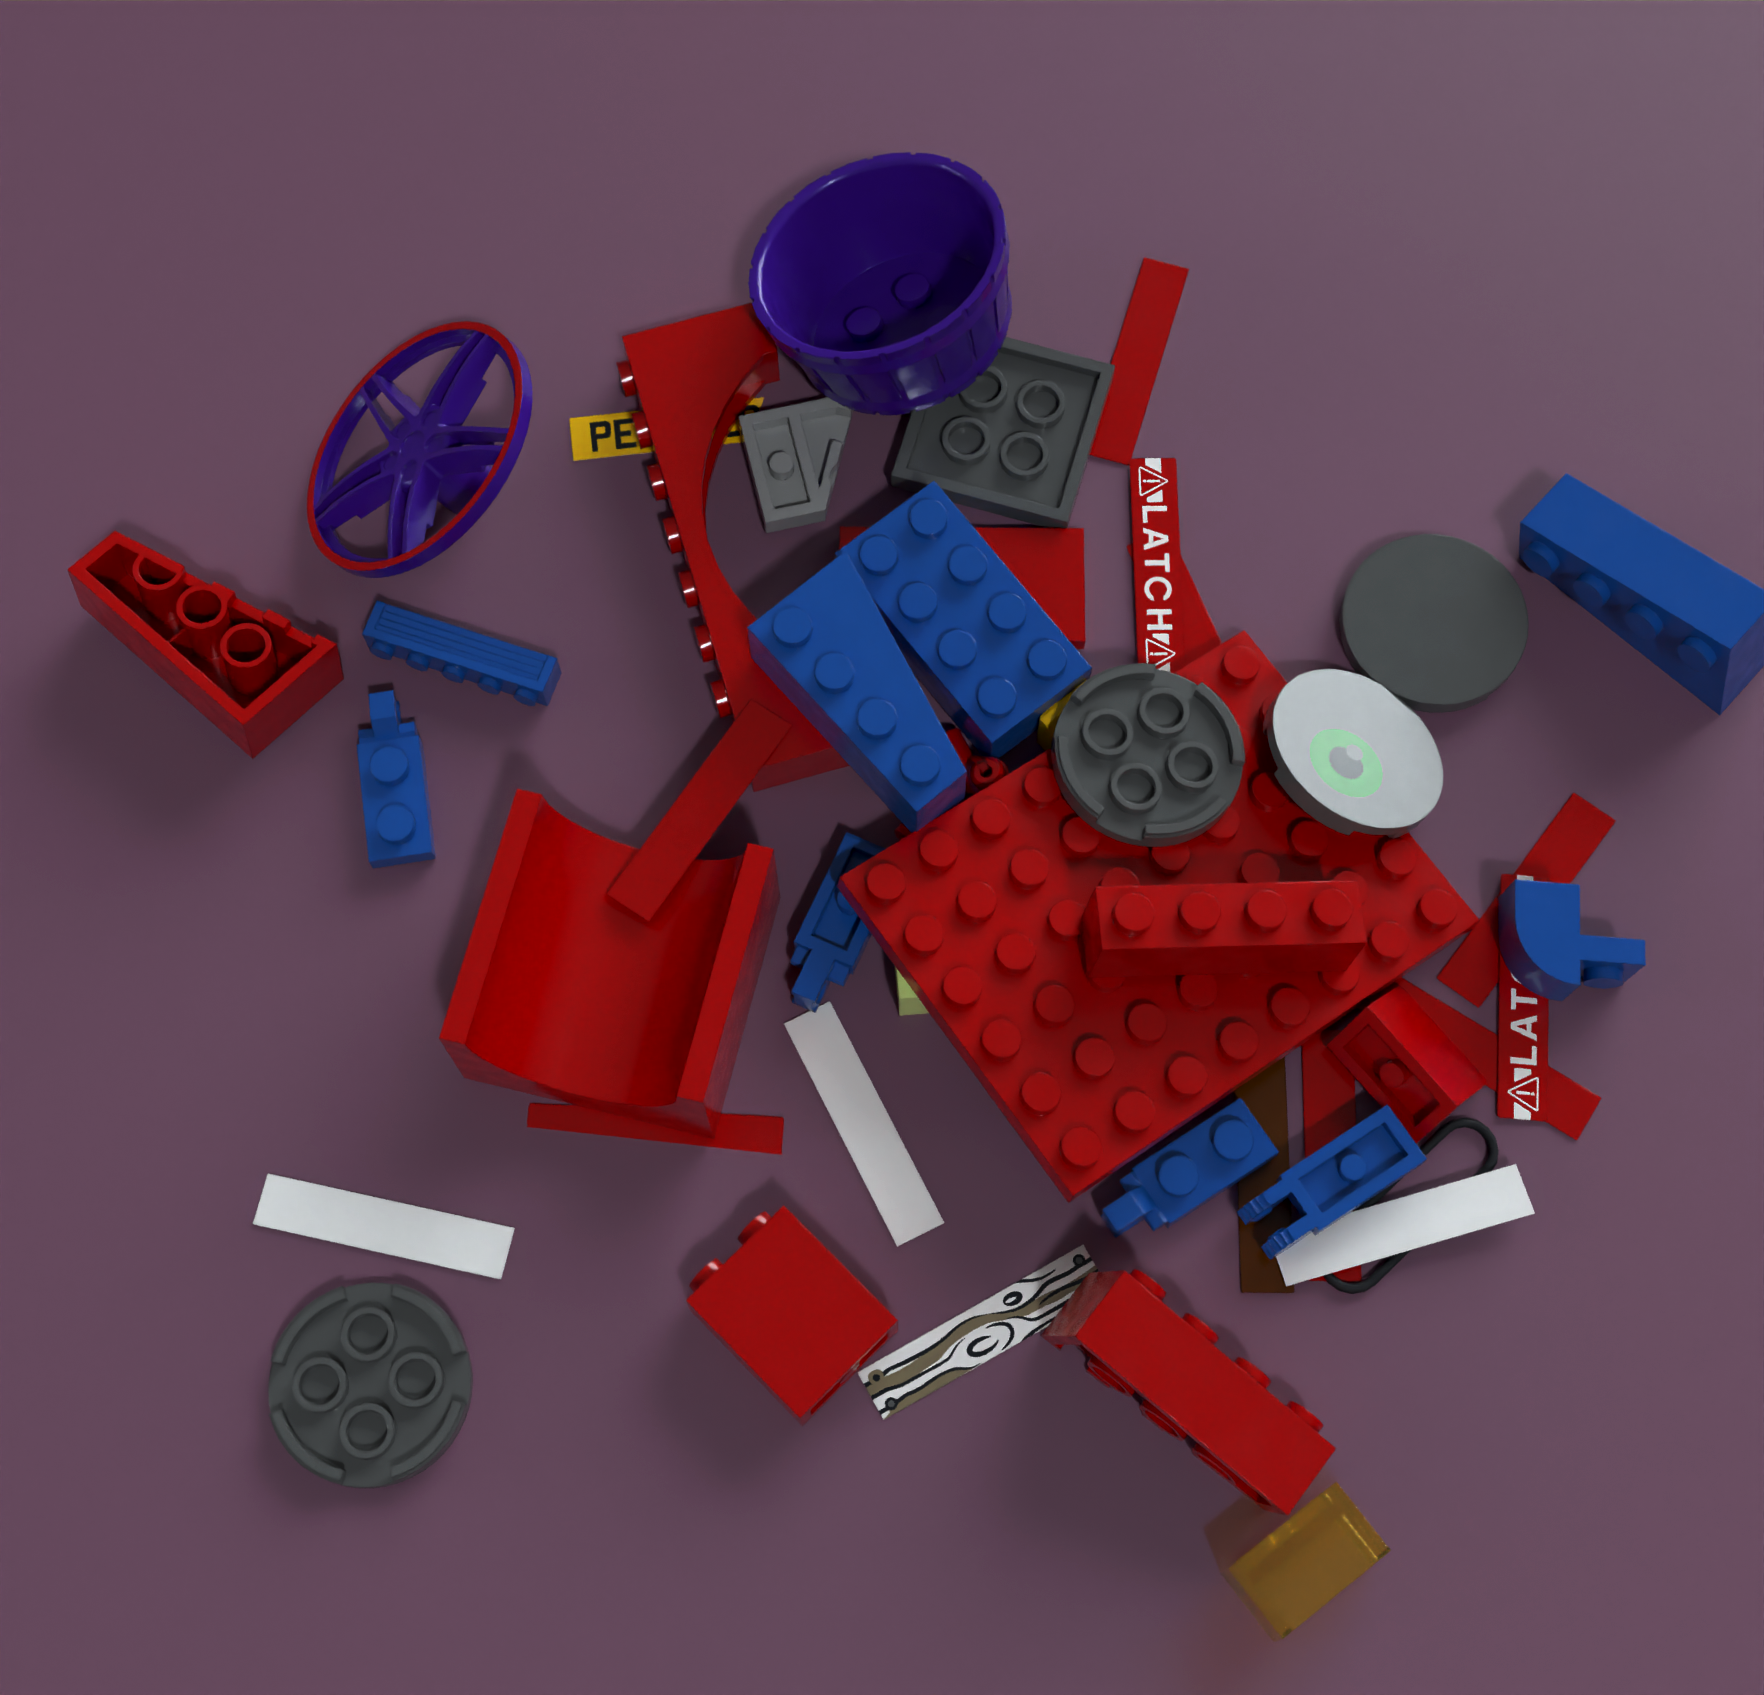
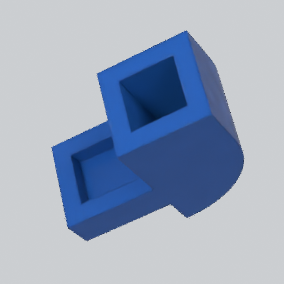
[1498,879,1646,1001]

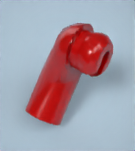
[946,728,1009,795]

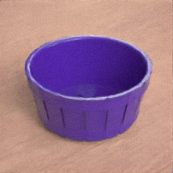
[748,152,1012,415]

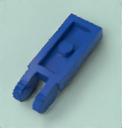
[1237,1104,1427,1260]

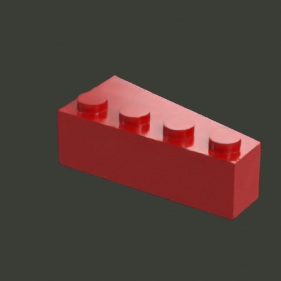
[67,531,344,759]
[1041,1269,1336,1516]

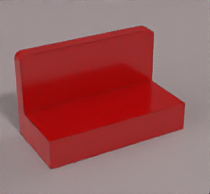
[1326,986,1487,1144]

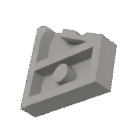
[738,398,853,533]

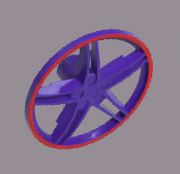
[307,321,533,578]

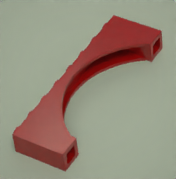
[616,303,850,792]

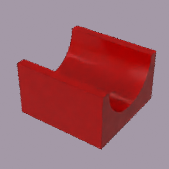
[439,788,781,1139]

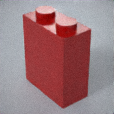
[686,1205,898,1426]

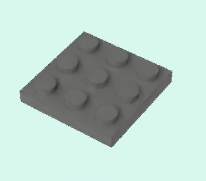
[891,337,1115,528]

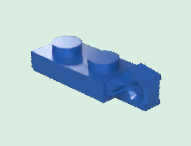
[356,690,436,869]
[790,832,886,1013]
[1101,1098,1279,1238]

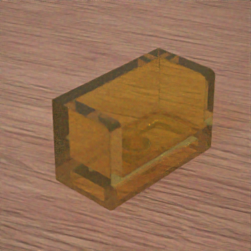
[1221,1482,1391,1642]

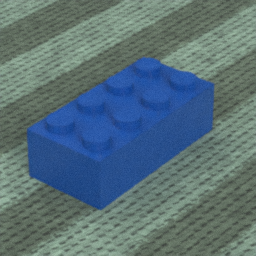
[835,481,1092,759]

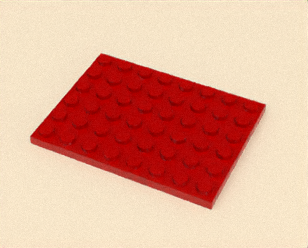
[837,630,1480,1203]

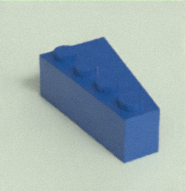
[1519,473,1764,715]
[747,551,967,833]

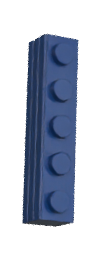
[362,601,562,706]

